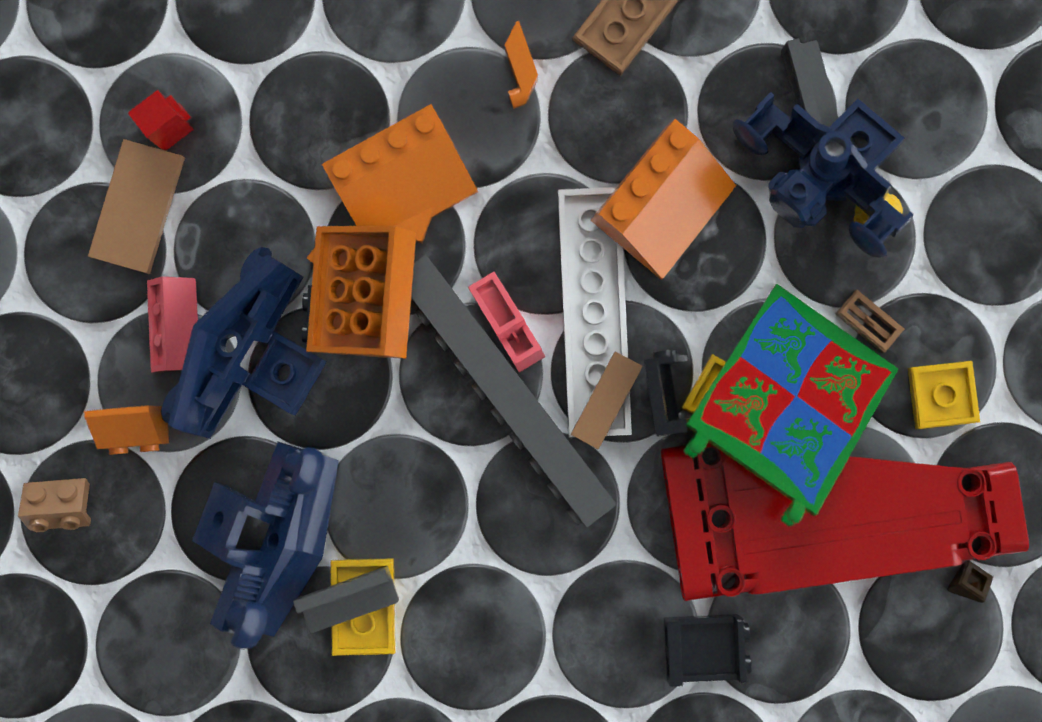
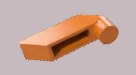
[505,21,538,109]

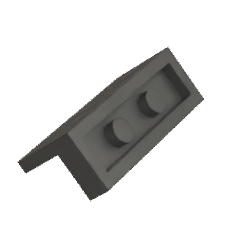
[781,38,838,127]
[293,566,399,633]

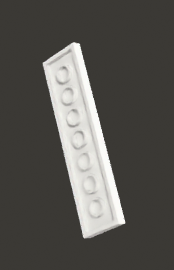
[558,187,632,438]

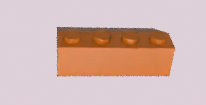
[322,104,478,226]
[590,119,737,280]
[306,226,416,359]

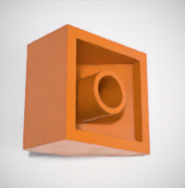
[84,406,169,455]

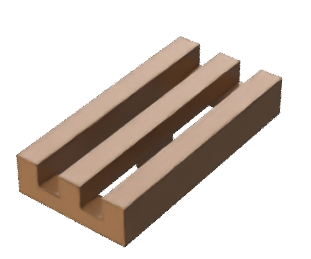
[835,289,904,353]

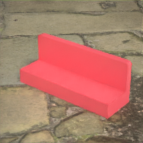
[147,276,198,373]

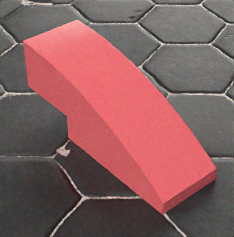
[468,272,545,372]

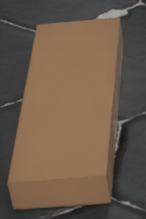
[570,351,643,450]

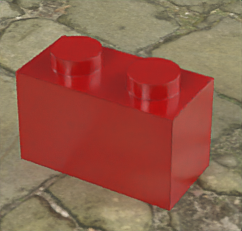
[128,90,194,151]

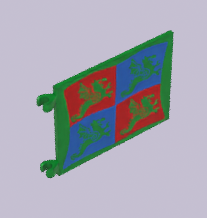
[684,284,898,527]

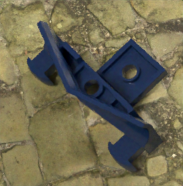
[161,247,327,439]
[192,442,339,649]

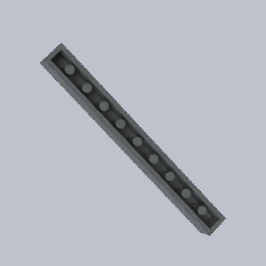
[411,254,617,527]

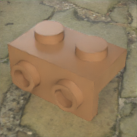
[18,478,91,532]

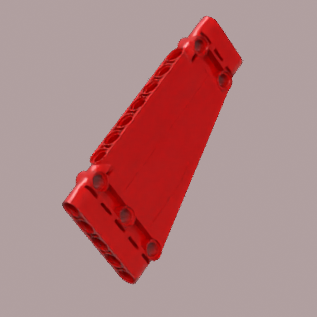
[661,442,1029,601]

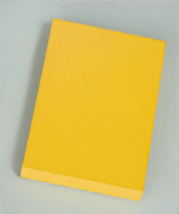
[331,558,396,656]

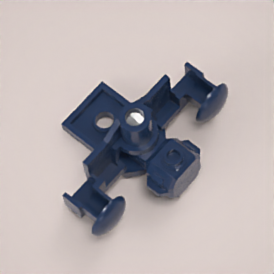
[733,92,914,258]

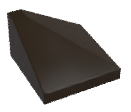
[947,560,993,603]

